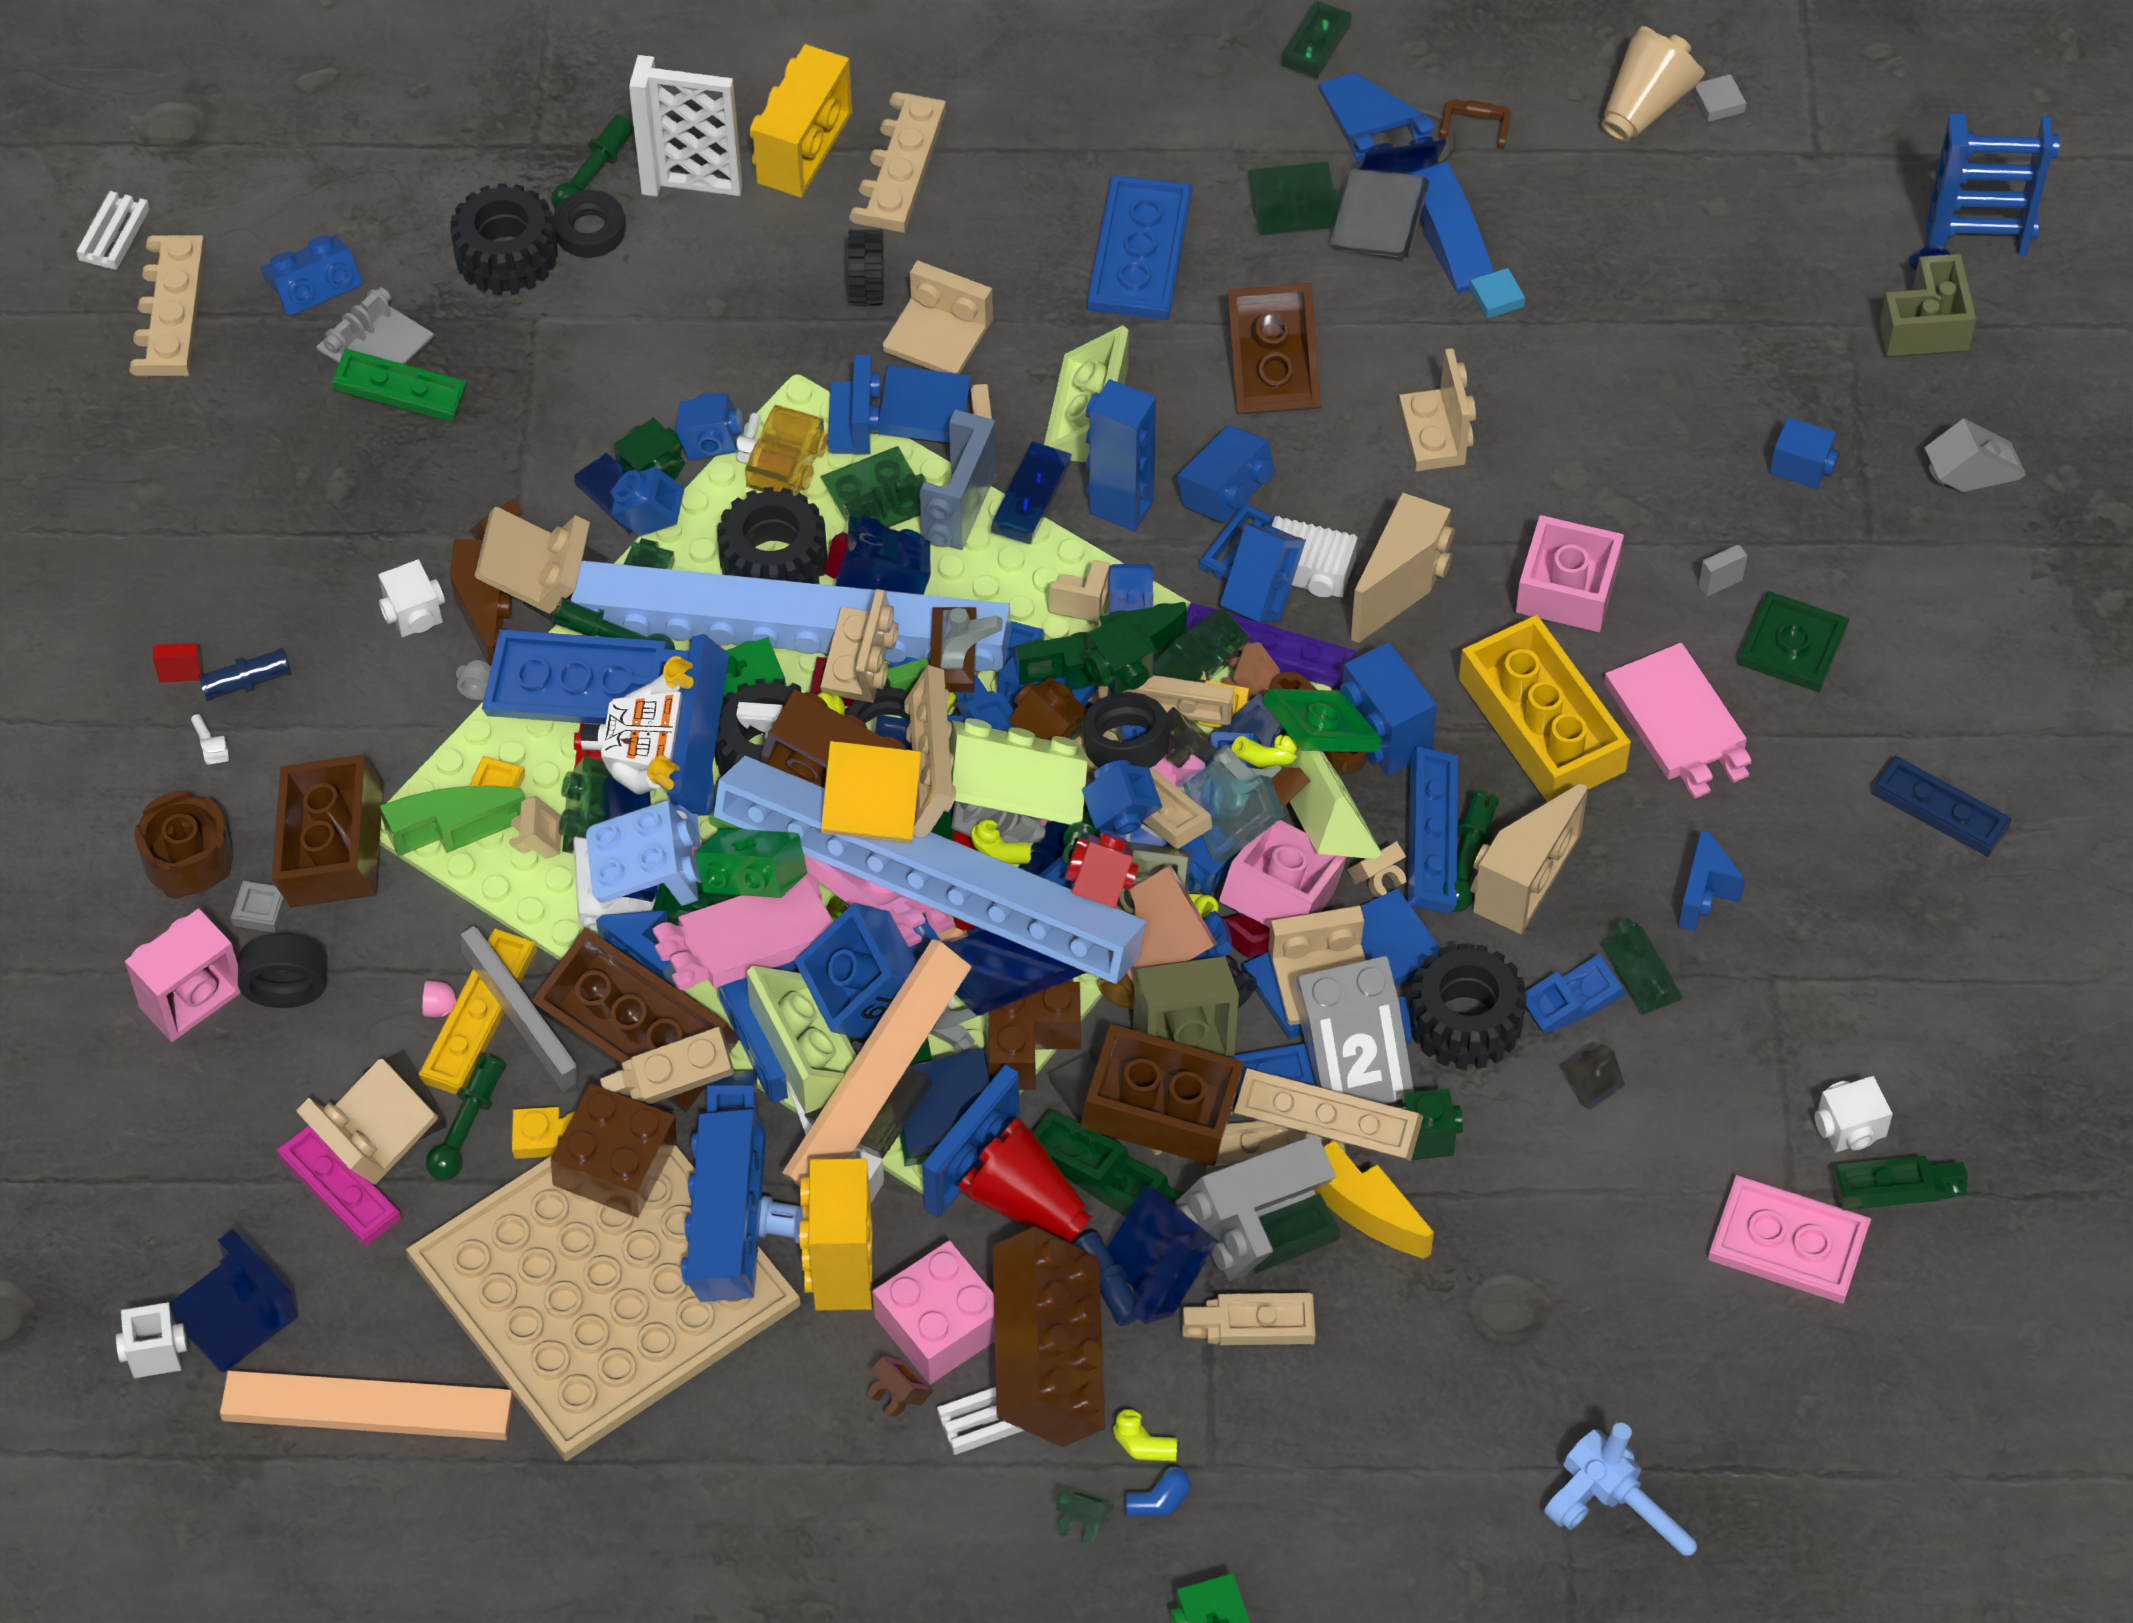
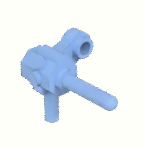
[1544,1423,1697,1556]

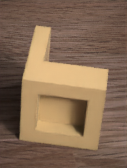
[1049,560,1110,622]

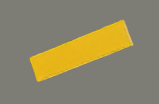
[418,928,537,1095]

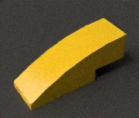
[1314,1140,1434,1259]

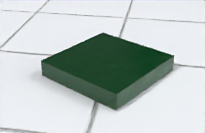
[1737,591,1849,693]

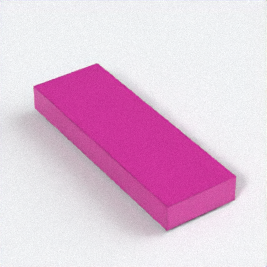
[276,1125,401,1247]

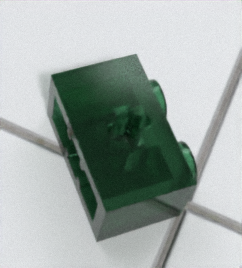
[1153,607,1252,683]

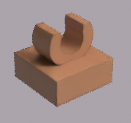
[1223,642,1280,701]

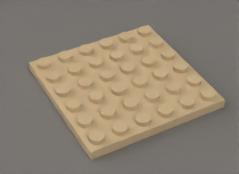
[406,1145,801,1462]

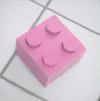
[1516,515,1624,632]
[1219,816,1347,927]
[125,908,241,1042]
[872,1240,995,1385]

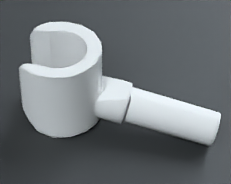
[736,413,764,466]
[191,714,229,764]

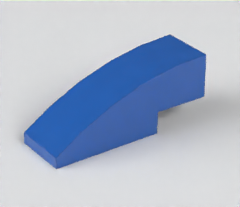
[1408,162,1493,294]

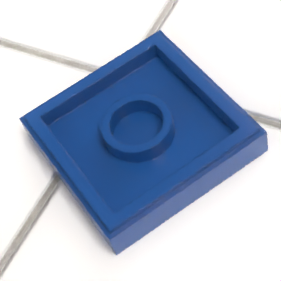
[877,365,971,443]

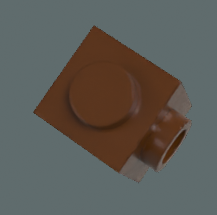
[1008,677,1087,741]

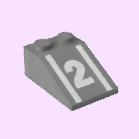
[1291,956,1414,1105]

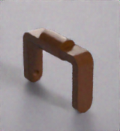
[1440,99,1511,149]

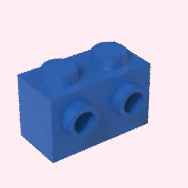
[1177,425,1275,523]

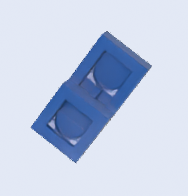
[1524,954,1626,1033]

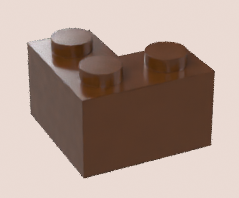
[988,981,1081,1090]

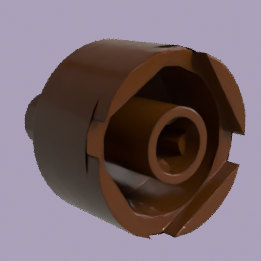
[134,791,232,899]

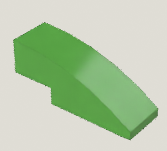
[380,786,525,857]

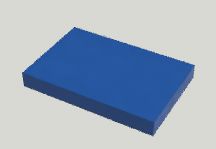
[922,1065,1020,1218]

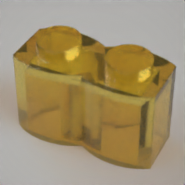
[745,404,829,496]

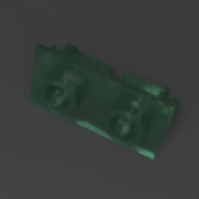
[1601,919,1683,1015]

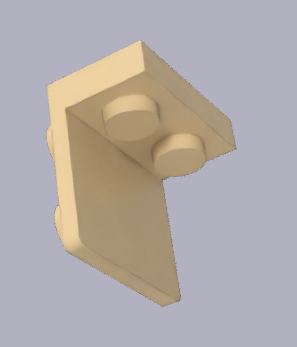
[883,260,993,374]
[1398,348,1476,471]
[475,507,590,614]
[820,589,899,703]
[1268,906,1366,1025]
[296,1059,438,1185]

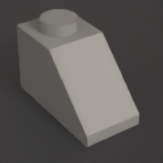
[1924,418,2026,492]

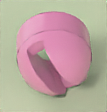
[422,980,456,1017]

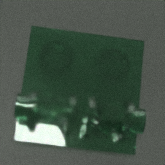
[1247,162,1341,235]
[821,446,926,540]

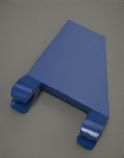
[1318,72,1434,164]

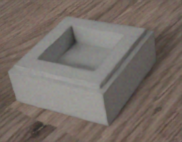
[1692,74,1746,122]
[1698,545,1747,597]
[231,880,286,933]

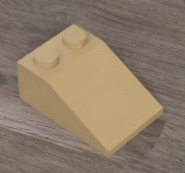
[1351,493,1455,643]
[1471,783,1588,935]

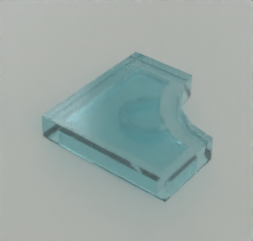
[1183,761,1285,863]

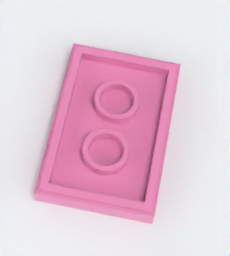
[1708,1175,1871,1304]

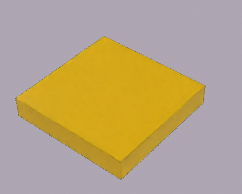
[820,741,921,843]

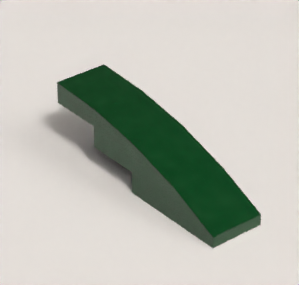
[1033,1110,1191,1249]

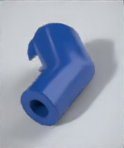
[1126,1467,1191,1517]

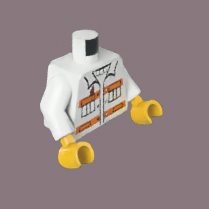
[581,656,694,795]

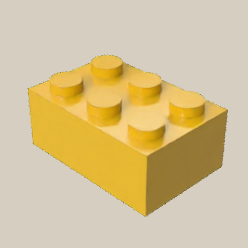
[750,44,852,198]
[800,1158,873,1310]

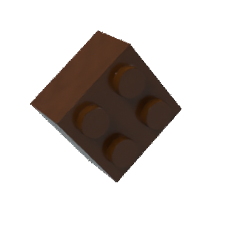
[550,1083,677,1218]

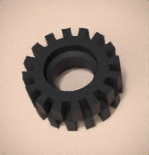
[848,229,884,305]

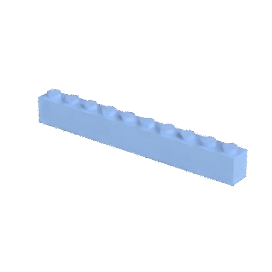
[571,561,1012,671]
[714,756,1147,984]

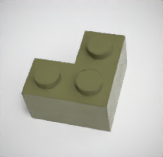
[1879,254,1976,357]

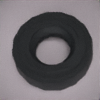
[553,190,626,258]

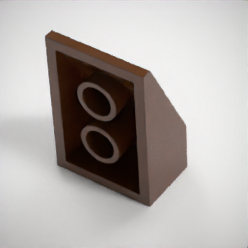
[1228,283,1321,414]

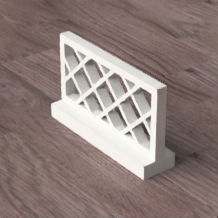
[629,55,743,196]

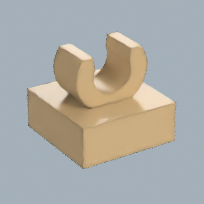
[509,796,562,859]
[1347,841,1406,898]

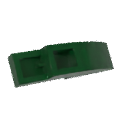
[1016,602,1187,691]

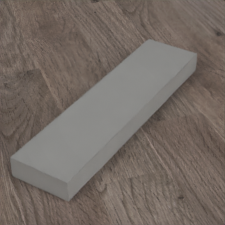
[460,926,577,1092]

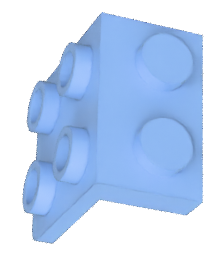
[586,800,701,906]

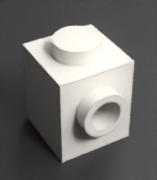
[378,559,445,637]
[1815,1076,1893,1153]
[116,1302,188,1378]

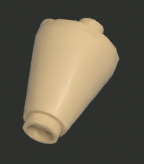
[1602,26,1705,142]

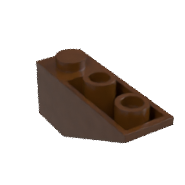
[450,539,512,666]

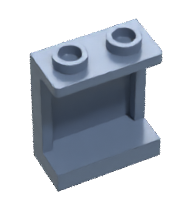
[920,409,997,550]

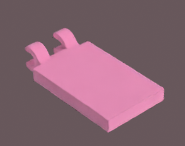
[1604,642,1751,799]
[804,855,955,947]
[653,876,834,990]

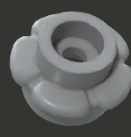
[456,660,491,700]

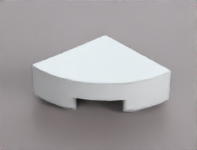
[736,702,783,739]

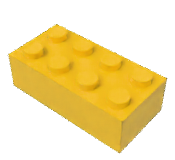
[1459,615,1631,803]

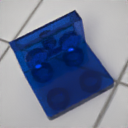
[833,516,931,595]
[1107,1186,1219,1324]
[169,1229,298,1373]

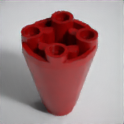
[957,1118,1092,1244]

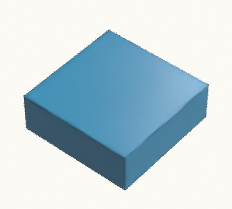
[1470,268,1525,319]

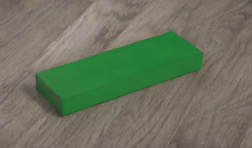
[332,348,466,423]

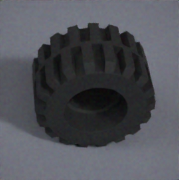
[450,183,558,295]
[717,487,828,584]
[715,678,804,777]
[1409,944,1527,1070]

